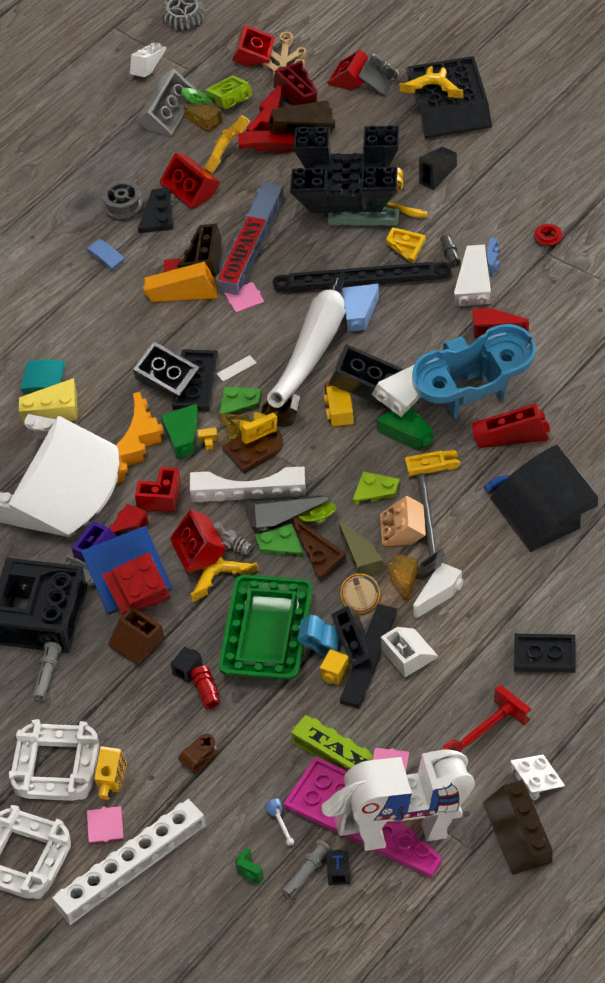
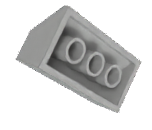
[137,68,197,136]

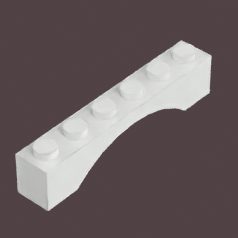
[190,466,306,502]

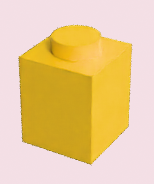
[320,649,349,686]

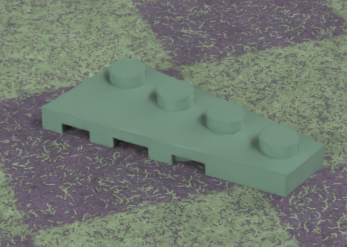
[328,207,399,226]

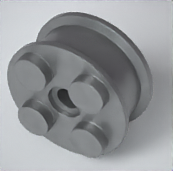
[102,180,142,220]

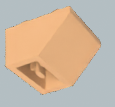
[380,496,426,546]

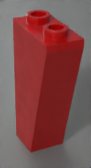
[471,403,551,448]

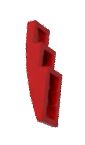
[237,131,295,154]

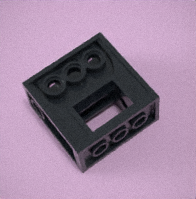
[0,557,88,653]

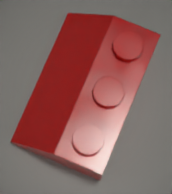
[159,153,220,209]
[170,509,226,573]

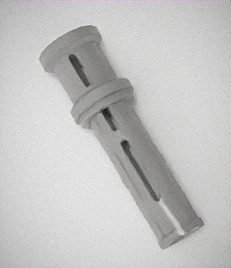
[32,642,62,701]
[281,839,332,899]

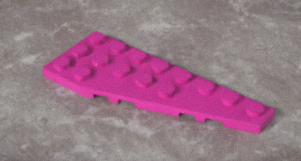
[284,756,442,879]

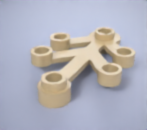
[262,32,306,74]

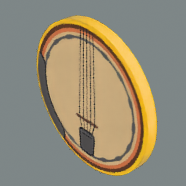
[340,574,380,613]

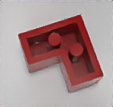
[135,467,181,512]

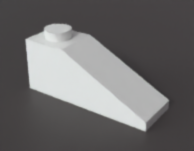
[413,563,464,618]

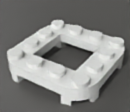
[9,719,99,801]
[0,805,71,899]

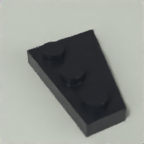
[138,188,173,233]

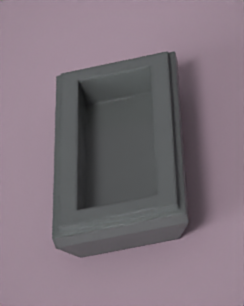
[415,548,445,579]

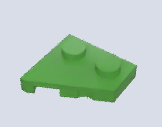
[219,387,262,419]

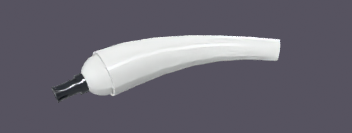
[267,271,347,408]

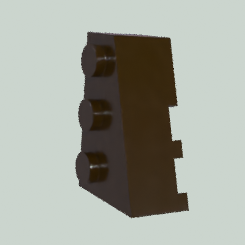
[177,223,222,277]

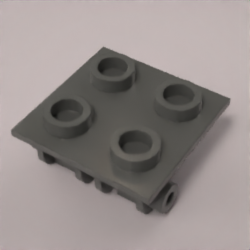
[358,54,399,97]

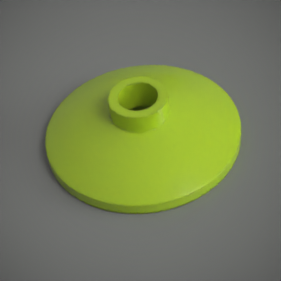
[299,502,336,523]

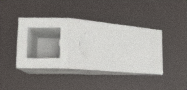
[130,43,166,77]

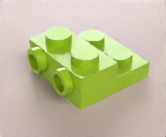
[205,75,252,109]

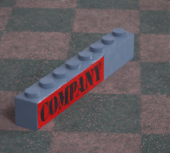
[215,182,284,295]

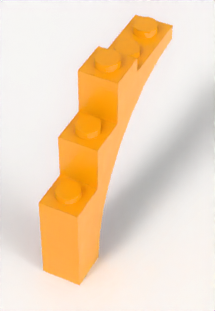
[116,392,164,484]

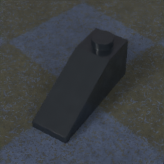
[331,605,371,668]

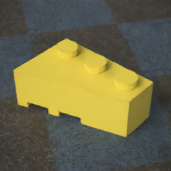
[19,378,78,426]

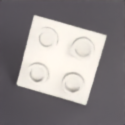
[510,755,565,800]

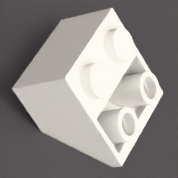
[381,627,438,677]

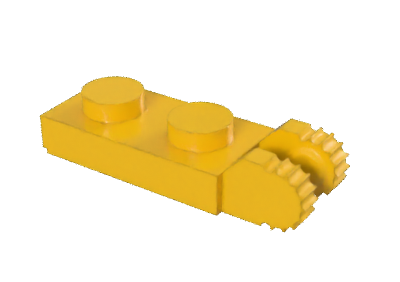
[405,450,461,476]

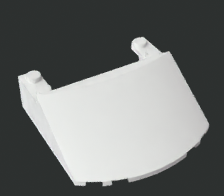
[0,414,120,537]

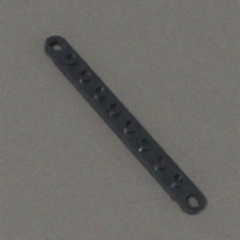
[273,261,451,292]

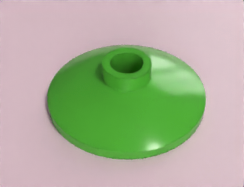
[181,88,213,108]

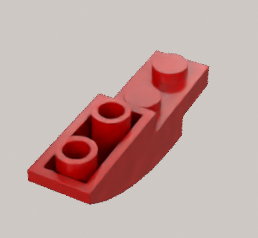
[246,86,282,132]

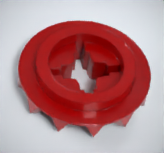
[534,224,562,247]

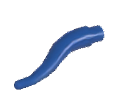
[484,476,509,492]

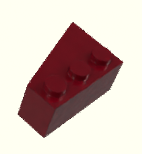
[273,61,318,106]

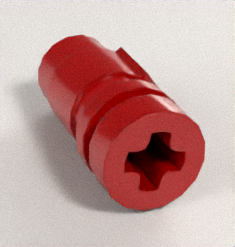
[190,666,220,709]

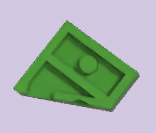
[255,524,303,557]

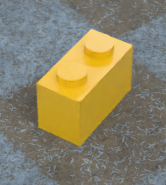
[323,386,354,427]

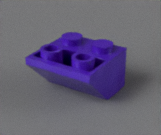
[72,521,117,563]

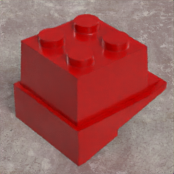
[102,552,170,616]

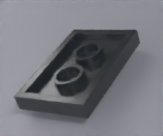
[514,633,576,673]

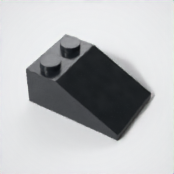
[133,341,200,397]

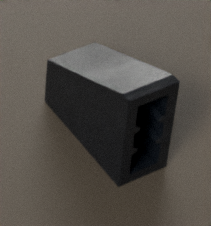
[419,147,457,190]

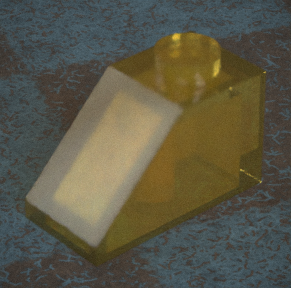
[184,103,223,133]
[387,554,418,601]

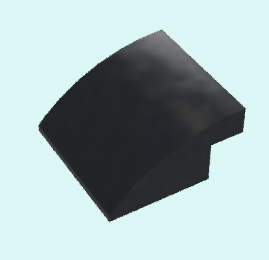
[490,444,598,552]

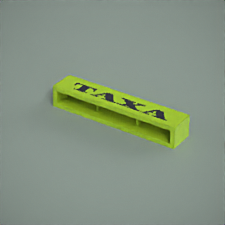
[291,715,374,771]

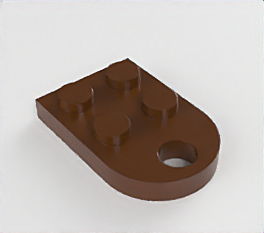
[222,429,283,474]

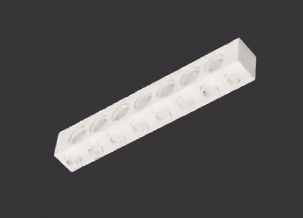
[52,799,206,925]

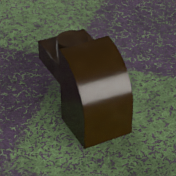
[261,394,300,427]

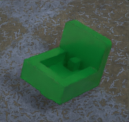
[235,847,264,885]

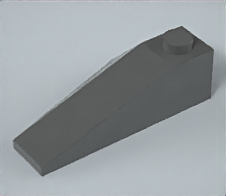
[244,495,328,531]

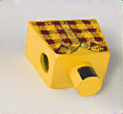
[95,746,127,800]

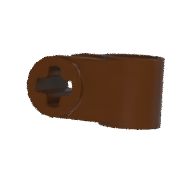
[178,734,217,774]

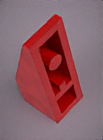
[472,308,529,338]

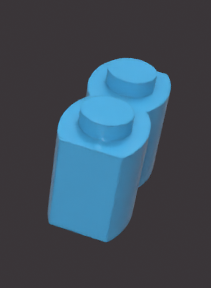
[298,615,340,657]

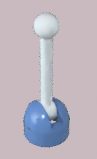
[265,798,294,846]

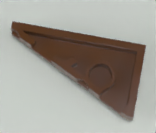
[293,518,346,581]

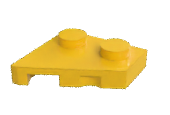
[386,227,426,263]

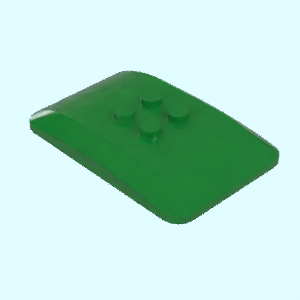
[219,575,313,680]

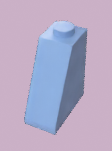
[342,284,379,332]

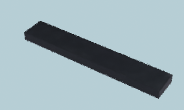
[340,604,397,708]

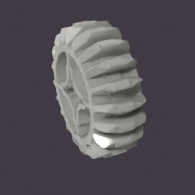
[161,0,205,31]

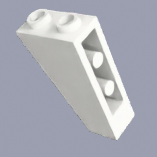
[454,244,491,307]
[372,365,421,417]

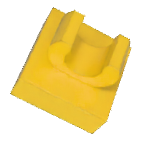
[198,427,218,450]

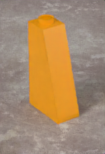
[143,262,218,302]

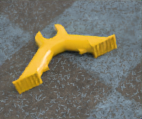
[399,66,463,98]
[203,115,250,174]
[190,557,258,602]

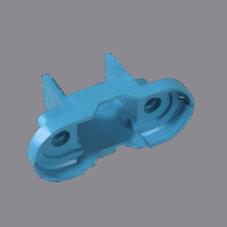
[412,324,536,419]

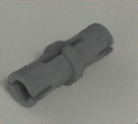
[440,234,461,267]

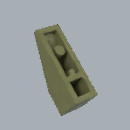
[339,522,383,575]

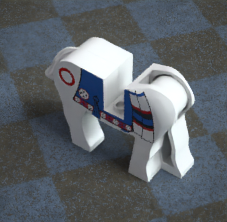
[321,750,475,851]

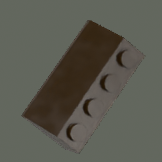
[483,780,553,875]

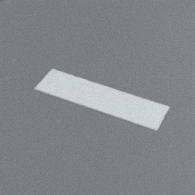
[217,355,257,381]

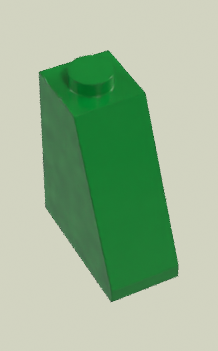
[161,404,199,459]
[377,407,434,451]

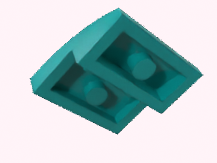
[20,359,65,394]

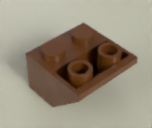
[108,606,165,665]

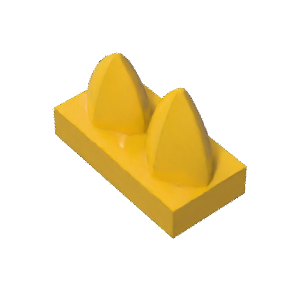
[239,412,277,444]

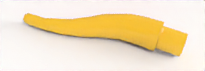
[386,202,428,218]

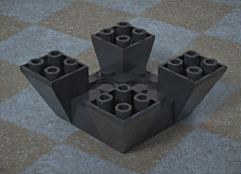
[290,125,399,213]

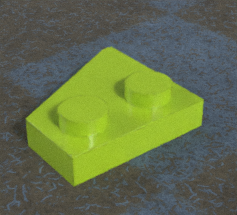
[353,471,400,505]

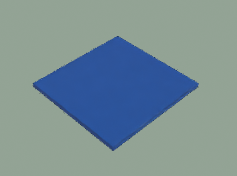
[81,526,172,614]

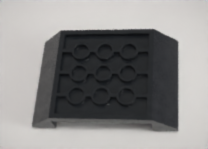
[406,56,492,138]

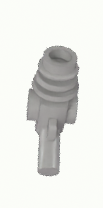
[214,522,252,555]

